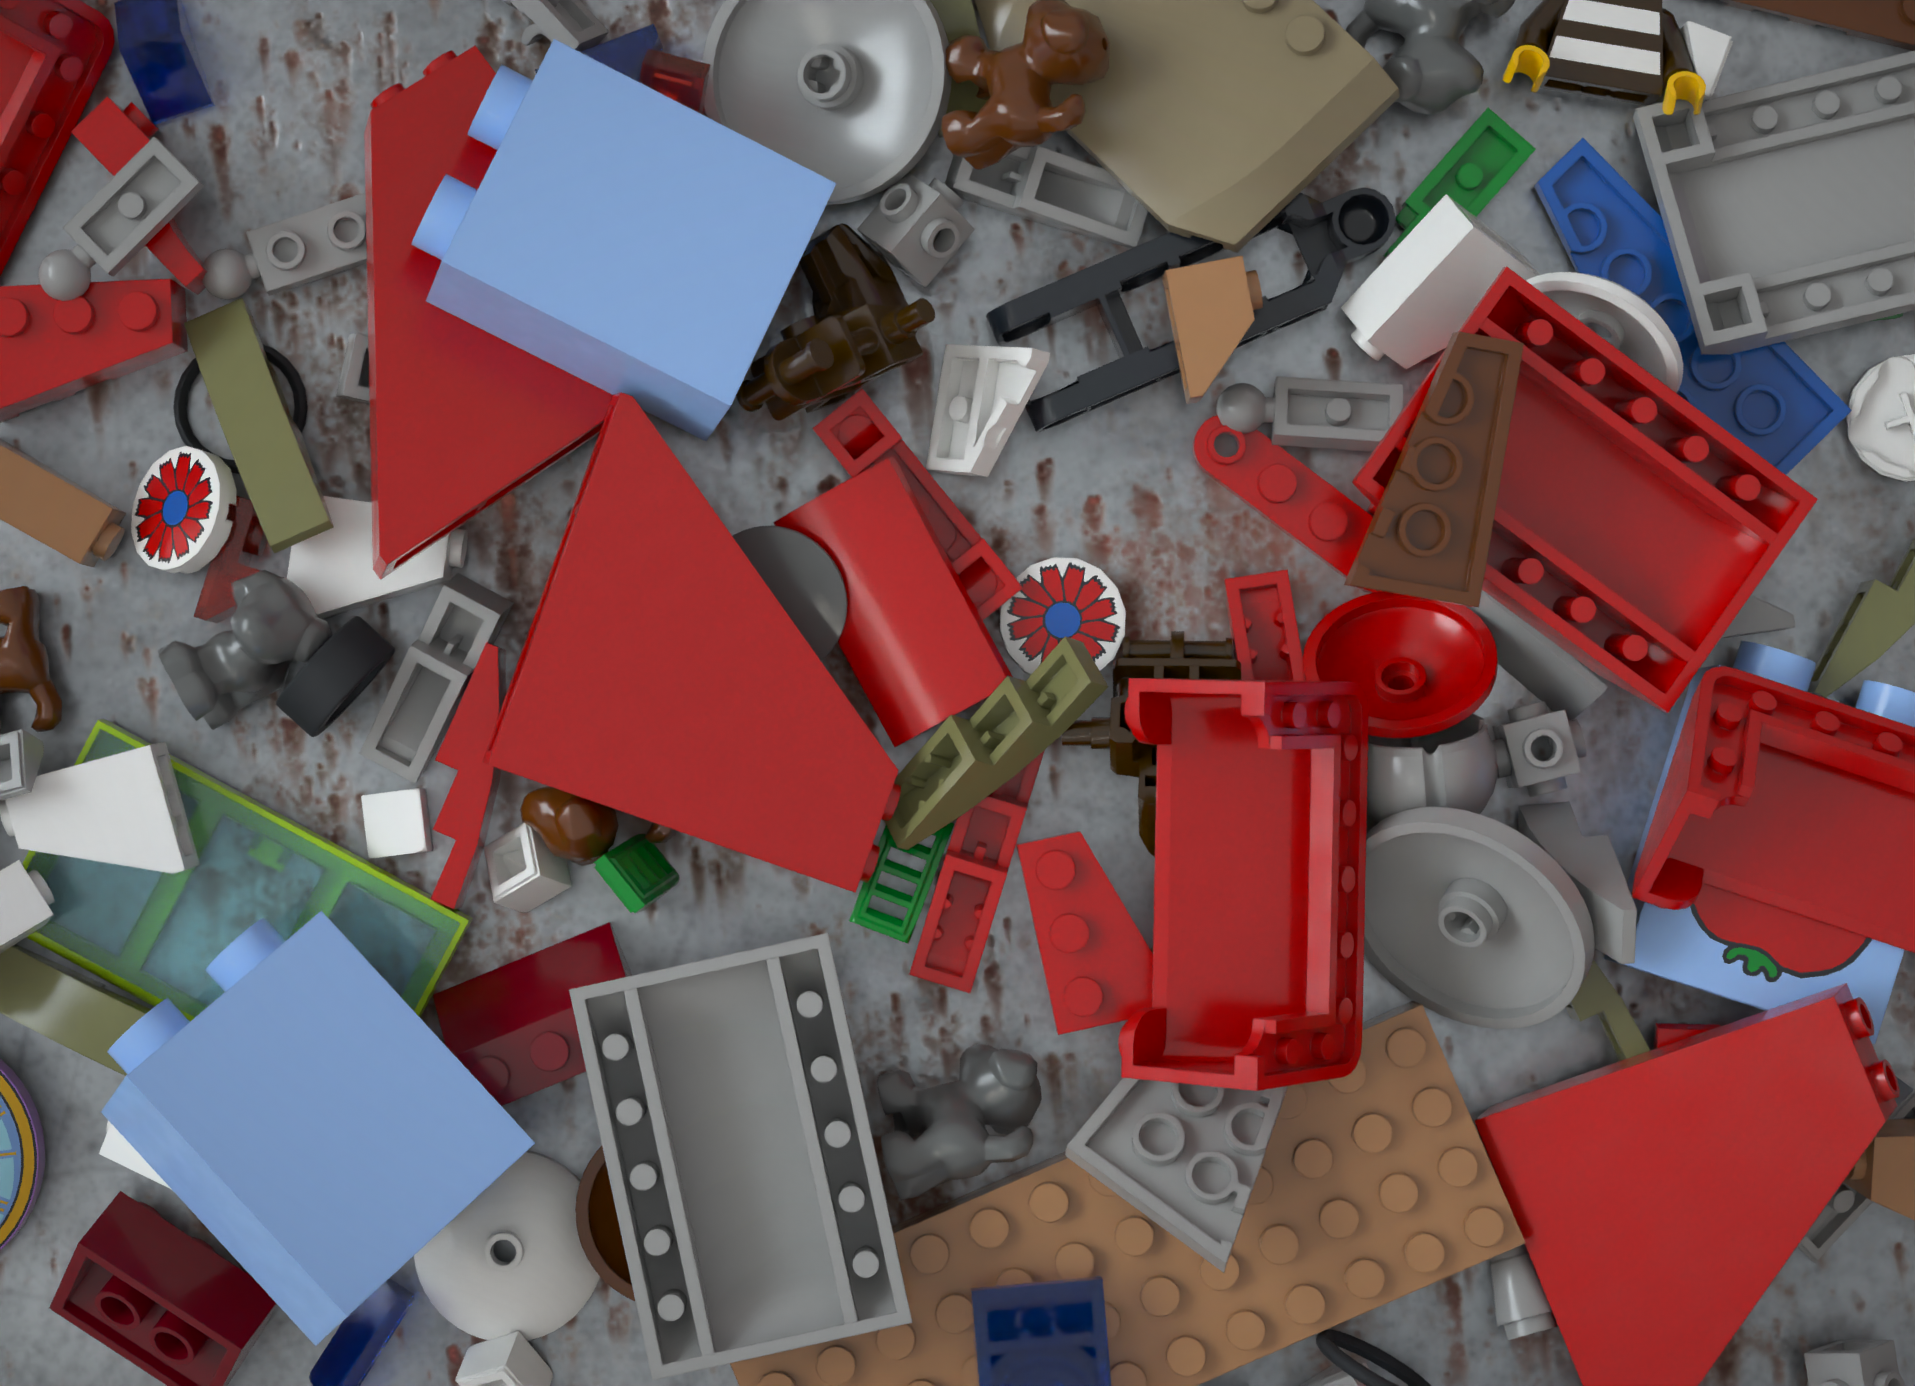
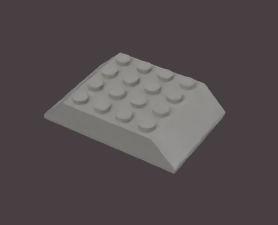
[569,933,912,1381]

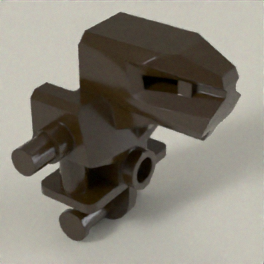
[736,223,935,421]
[1062,631,1241,857]

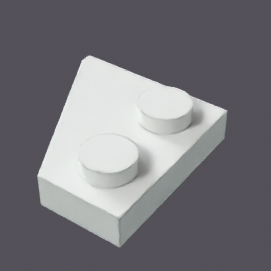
[926,344,1050,477]

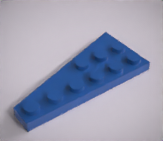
[1534,138,1852,475]

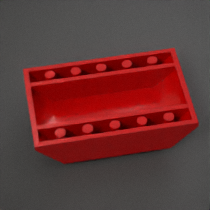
[1352,267,1818,713]

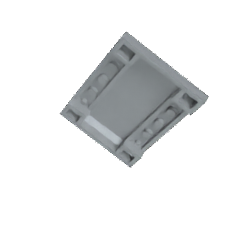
[1633,50,1915,354]

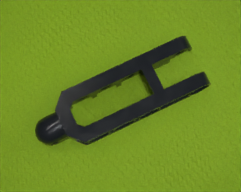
[986,187,1396,432]

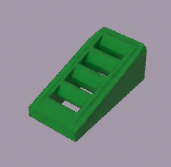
[849,822,954,944]
[594,834,680,913]

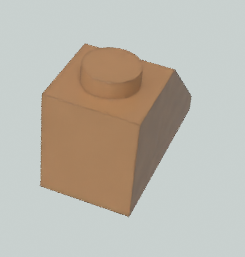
[1162,255,1263,404]

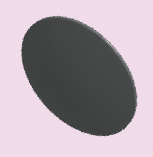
[732,526,848,661]

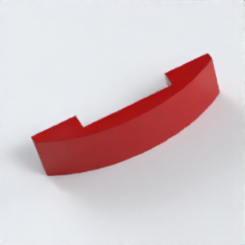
[812,388,1023,621]

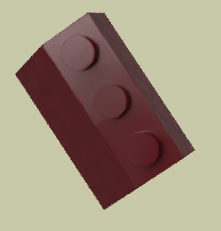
[433,922,632,1106]
[49,1191,277,1386]

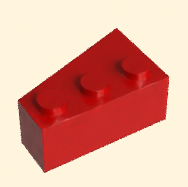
[0,278,188,423]
[1016,831,1153,1035]

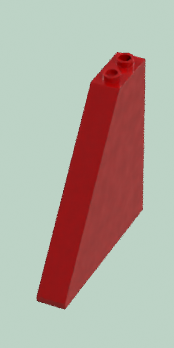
[364,45,613,580]
[482,392,901,893]
[1474,983,1900,1386]

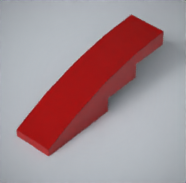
[1224,569,1305,681]
[430,642,506,909]
[909,750,1045,993]

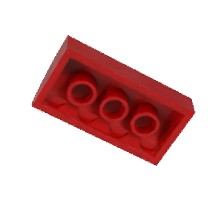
[773,456,1013,748]

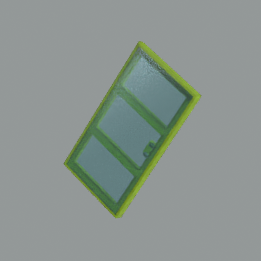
[22,719,473,1021]

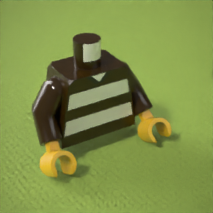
[1503,0,1706,115]

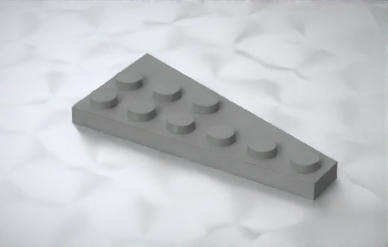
[1065,1078,1288,1273]

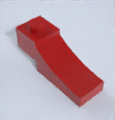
[71,96,207,295]

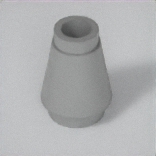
[1490,1244,1557,1340]

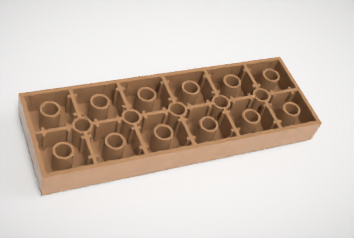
[730,1001,1525,1386]

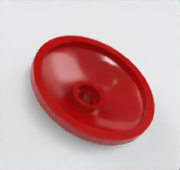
[1303,592,1498,738]

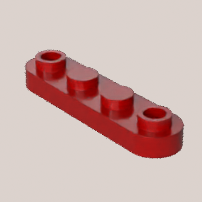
[1193,415,1383,593]

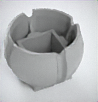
[1367,714,1498,824]

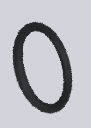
[173,344,308,474]
[1316,1329,1431,1386]

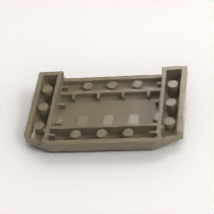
[975,0,1400,253]

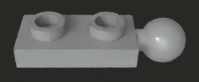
[38,137,204,301]
[202,193,367,300]
[1217,376,1403,452]

